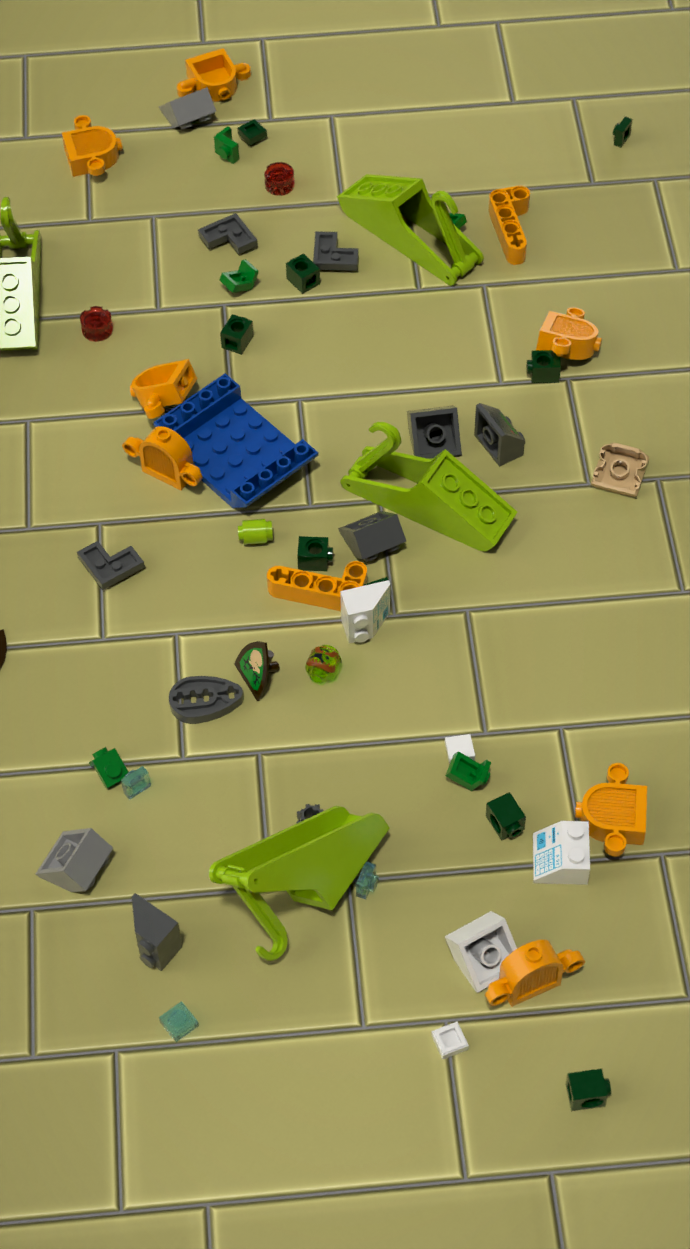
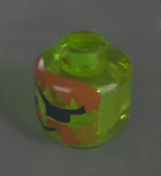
[305,645,342,684]

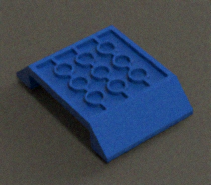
[153,373,319,508]

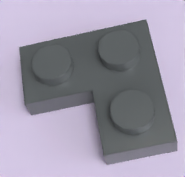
[198,213,258,254]
[313,231,358,271]
[77,541,145,590]

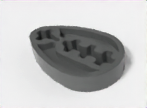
[169,676,243,724]

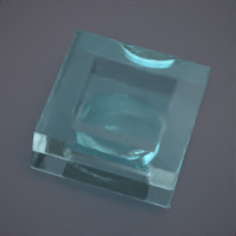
[121,766,151,800]
[356,861,379,900]
[159,1001,199,1042]

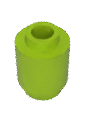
[238,519,273,545]

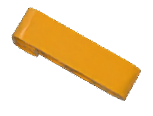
[489,186,530,265]
[267,561,367,611]

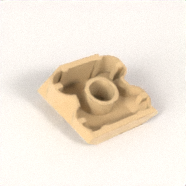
[590,443,650,497]

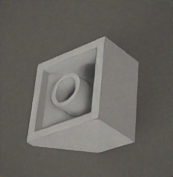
[159,88,217,130]
[36,828,113,892]

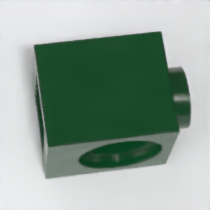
[286,253,320,294]
[220,314,254,355]
[526,350,561,383]
[297,536,333,572]
[486,792,526,841]
[566,1069,611,1111]

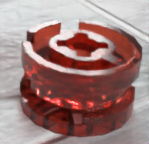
[264,162,294,196]
[80,306,113,342]

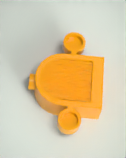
[177,48,251,102]
[62,115,123,177]
[536,307,602,360]
[130,359,198,419]
[122,426,203,490]
[575,763,647,857]
[485,939,585,1007]

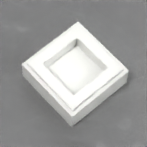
[445,734,475,764]
[431,1021,469,1060]

